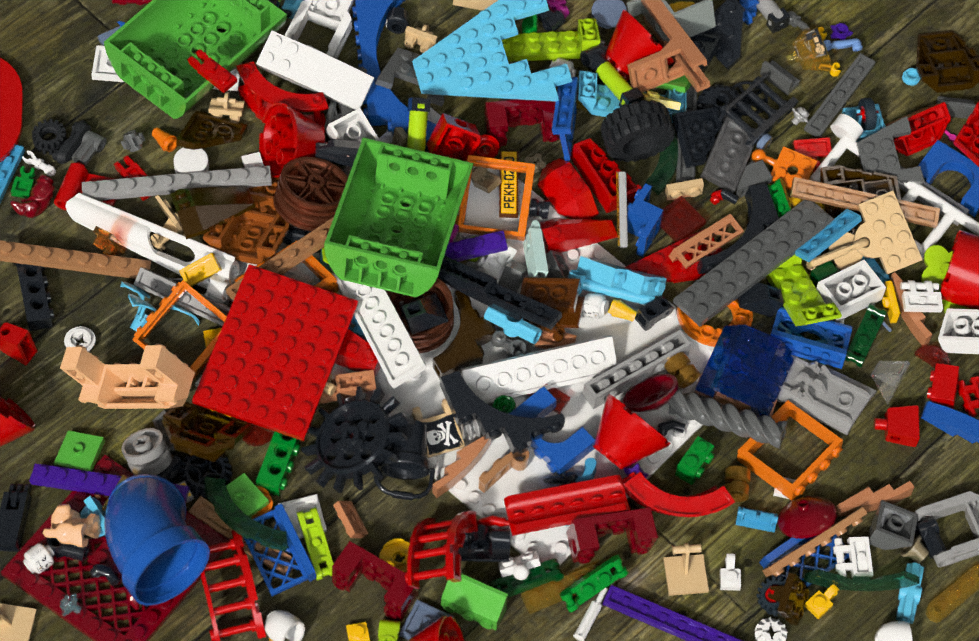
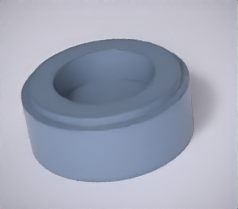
[756,133,773,150]

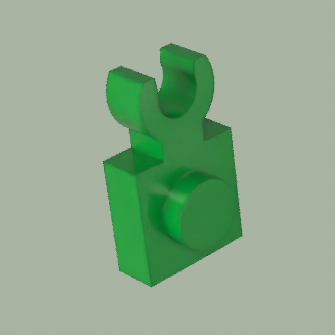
[11,166,35,198]

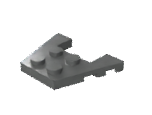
[375,48,444,107]
[856,117,924,185]

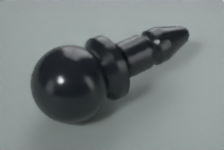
[543,472,578,485]

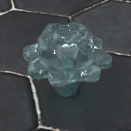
[60,593,82,616]

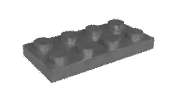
[700,117,754,193]

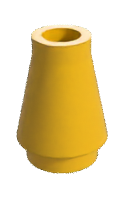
[608,299,637,322]

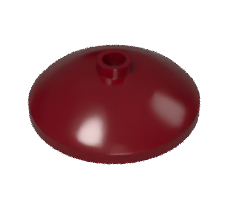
[623,374,679,412]
[777,495,837,539]

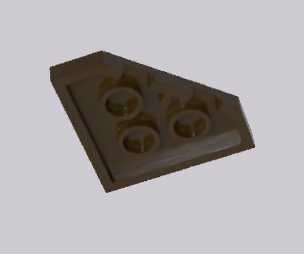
[176,110,248,150]

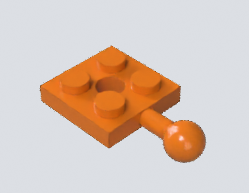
[752,146,817,190]

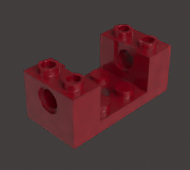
[484,99,560,147]
[566,507,658,564]
[332,541,418,622]

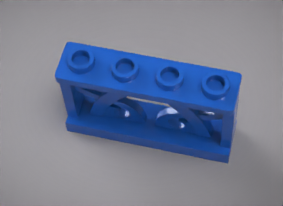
[767,307,853,369]

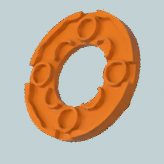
[677,285,753,347]

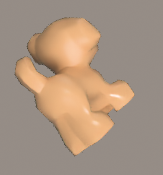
[43,504,101,547]

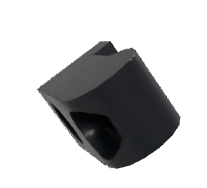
[635,296,674,331]

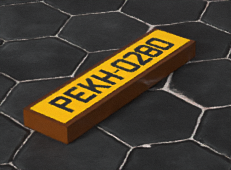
[499,151,518,218]

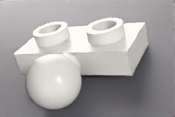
[499,551,541,580]

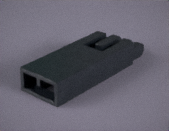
[0,483,32,552]

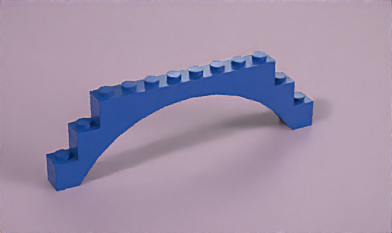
[352,0,437,151]

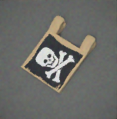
[412,399,465,458]

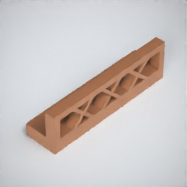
[669,214,744,269]

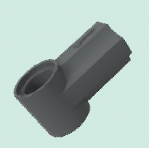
[72,130,107,167]

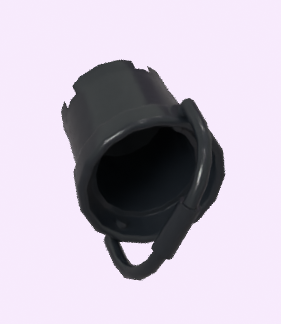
[373,419,435,501]

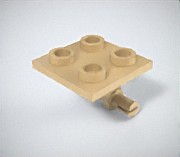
[151,195,185,252]
[663,543,709,596]
[0,603,37,641]

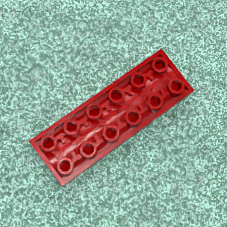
[504,475,630,536]

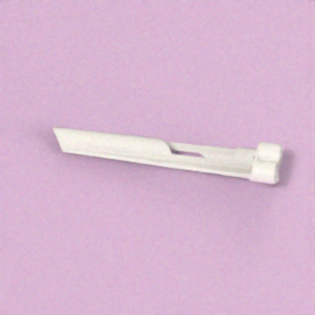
[66,193,240,306]

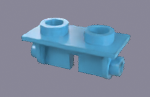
[735,507,778,533]

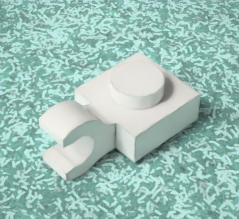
[720,554,741,591]

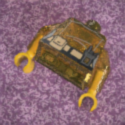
[786,27,841,77]

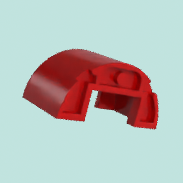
[939,230,979,310]

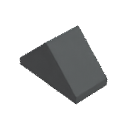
[498,260,528,292]

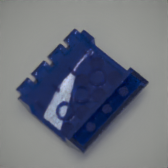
[695,325,794,417]

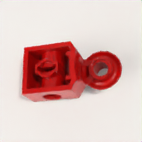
[427,113,499,161]

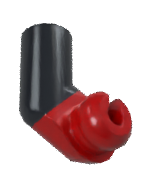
[710,189,739,204]

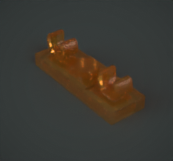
[93,226,127,256]

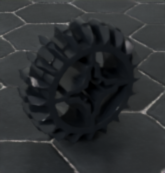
[178,454,233,499]

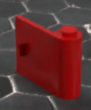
[54,162,117,210]

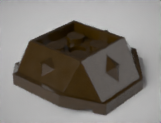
[162,402,252,462]

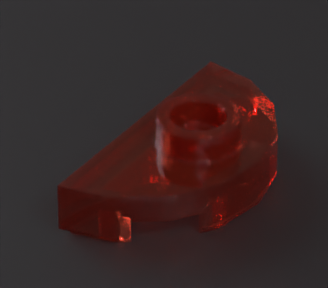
[914,345,950,368]
[242,424,273,447]

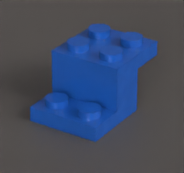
[627,183,664,257]

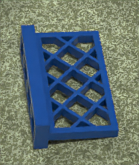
[552,77,578,161]
[238,503,316,596]
[759,534,849,587]

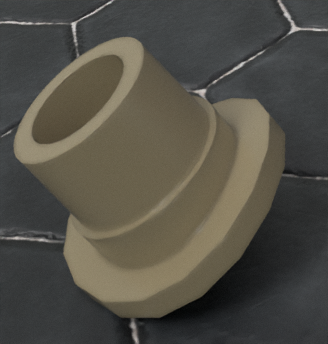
[900,535,929,563]

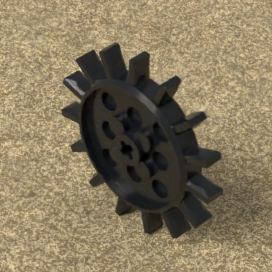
[301,386,408,493]

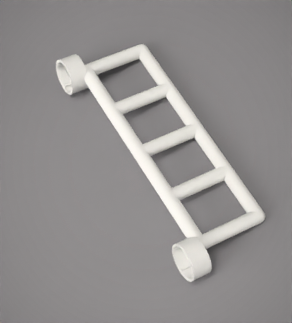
[810,114,979,259]

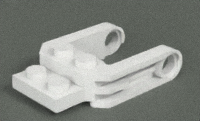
[285,0,354,59]

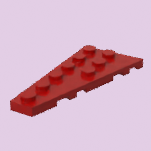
[624,228,723,283]

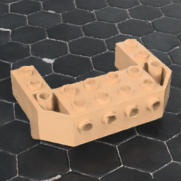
[60,344,195,409]

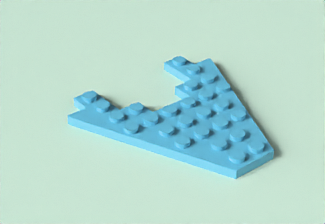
[412,0,572,101]

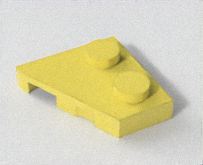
[642,91,681,110]

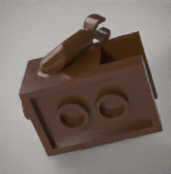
[520,278,584,342]

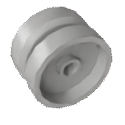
[122,428,172,476]

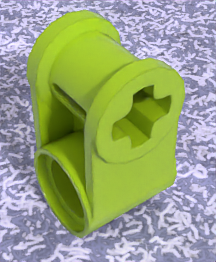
[378,619,400,641]

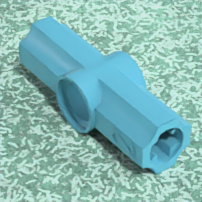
[484,307,542,344]
[896,562,924,624]

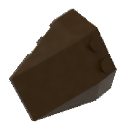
[916,30,979,93]
[820,165,901,235]
[170,186,255,239]

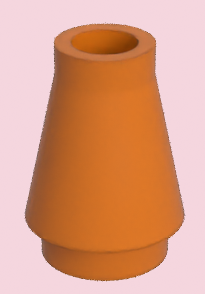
[152,127,177,152]

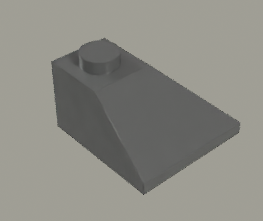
[868,500,918,550]

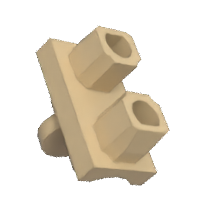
[404,24,438,53]
[209,92,244,122]

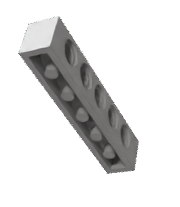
[583,330,691,409]

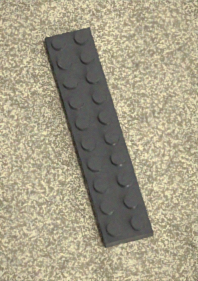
[673,200,834,327]

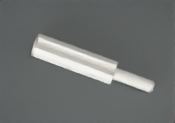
[573,588,608,641]

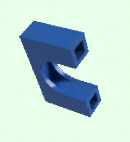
[917,140,979,217]
[509,386,595,476]

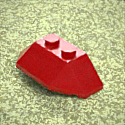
[882,102,951,156]
[538,159,599,220]

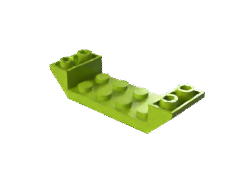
[502,18,600,62]
[766,255,842,326]

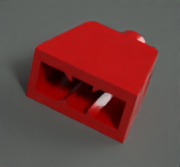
[0,322,37,365]
[874,405,920,447]

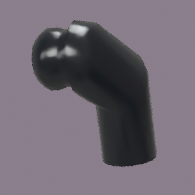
[657,420,686,436]
[90,563,120,586]

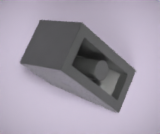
[736,160,772,199]

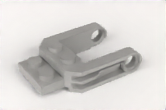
[914,491,979,567]

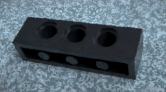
[16,263,55,331]

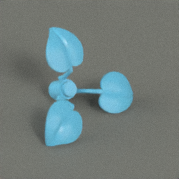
[120,281,200,331]

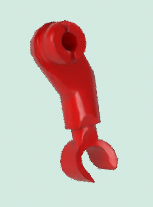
[477,515,510,527]

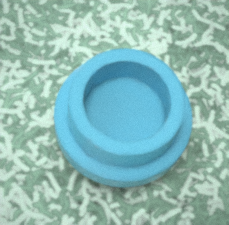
[902,68,920,86]

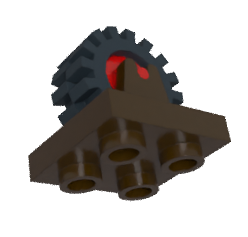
[757,573,809,626]

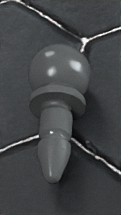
[787,11,810,30]

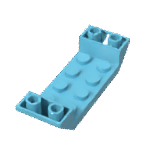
[578,70,687,123]

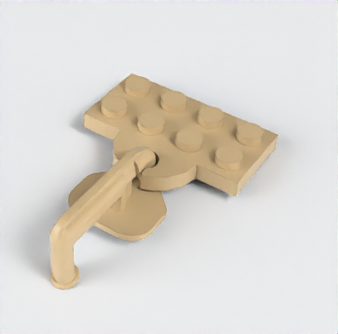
[806,191,922,275]

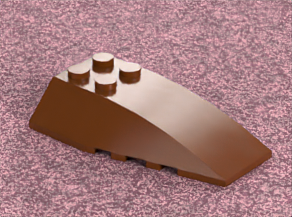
[203,174,290,265]

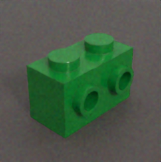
[675,436,715,485]

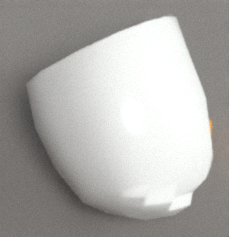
[264,610,305,641]
[874,621,912,641]

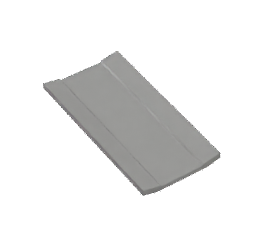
[746,349,876,435]

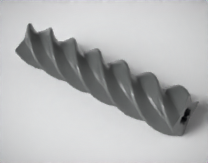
[668,388,787,449]

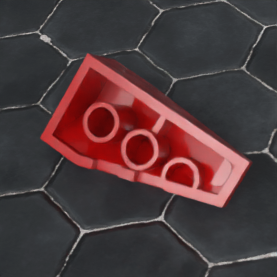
[539,219,618,254]

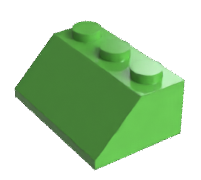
[441,574,508,630]

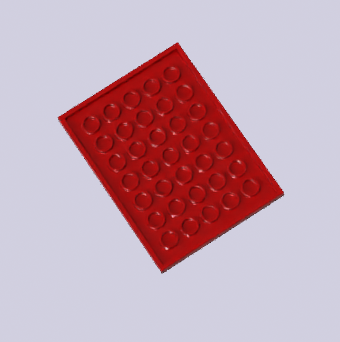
[192,264,359,441]

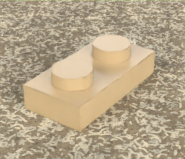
[664,178,704,201]

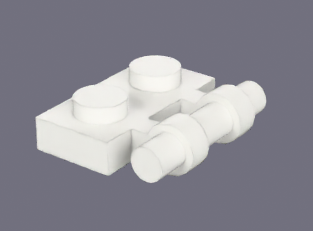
[900,280,943,312]
[833,537,873,579]

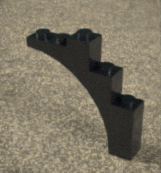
[697,184,779,274]
[439,371,565,454]

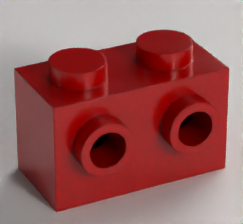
[927,363,959,409]

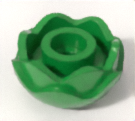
[492,395,516,414]

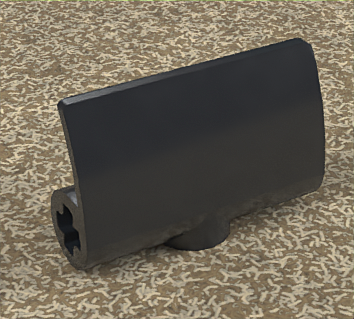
[458,524,511,562]

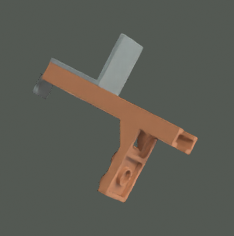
[627,0,716,93]

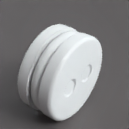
[174,148,209,174]

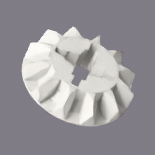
[64,326,96,352]
[755,617,788,641]

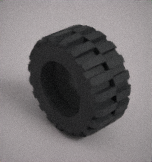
[601,100,675,162]

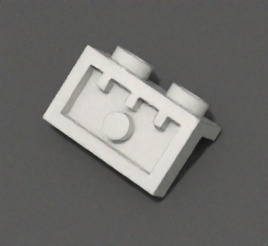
[476,244,517,282]

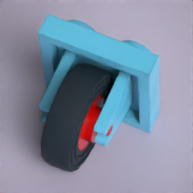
[842,98,885,142]

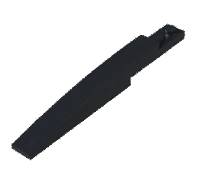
[437,256,562,330]

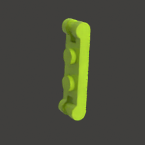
[296,507,333,580]

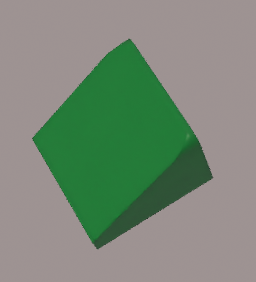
[522,14,537,34]

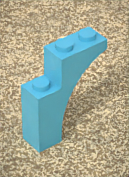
[577,256,667,297]

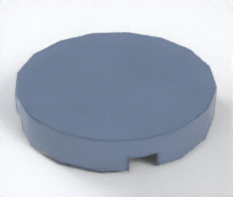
[591,0,627,29]

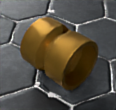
[664,352,700,389]
[724,466,751,502]

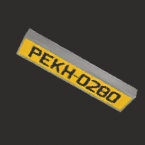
[616,171,628,248]

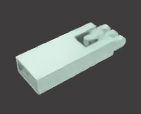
[523,220,548,278]

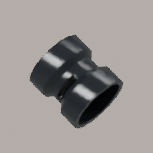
[529,198,550,219]

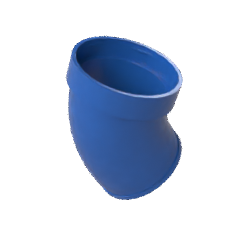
[104,474,210,606]

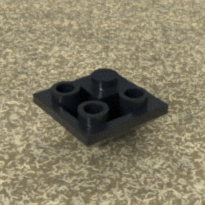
[738,283,784,318]
[400,293,448,335]

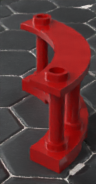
[236,61,328,131]
[622,472,735,517]
[405,510,478,589]
[200,529,266,641]

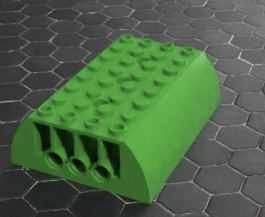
[104,0,287,119]
[324,138,473,297]

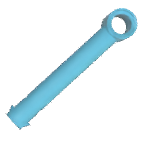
[568,270,655,305]

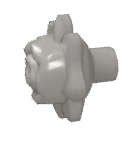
[792,107,810,126]

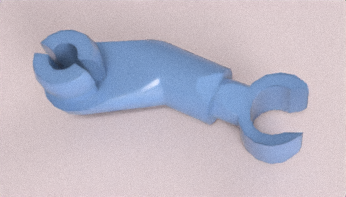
[823,38,863,52]

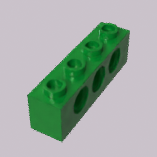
[256,431,300,496]

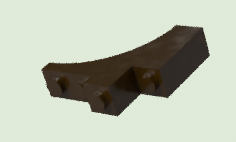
[432,290,496,379]

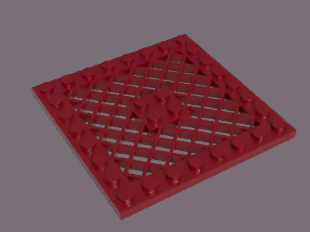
[1,455,229,641]

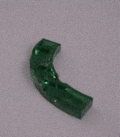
[645,134,678,196]
[204,477,287,551]
[804,569,920,591]

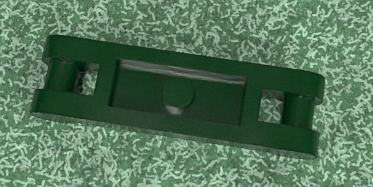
[845,303,888,367]
[490,558,564,597]

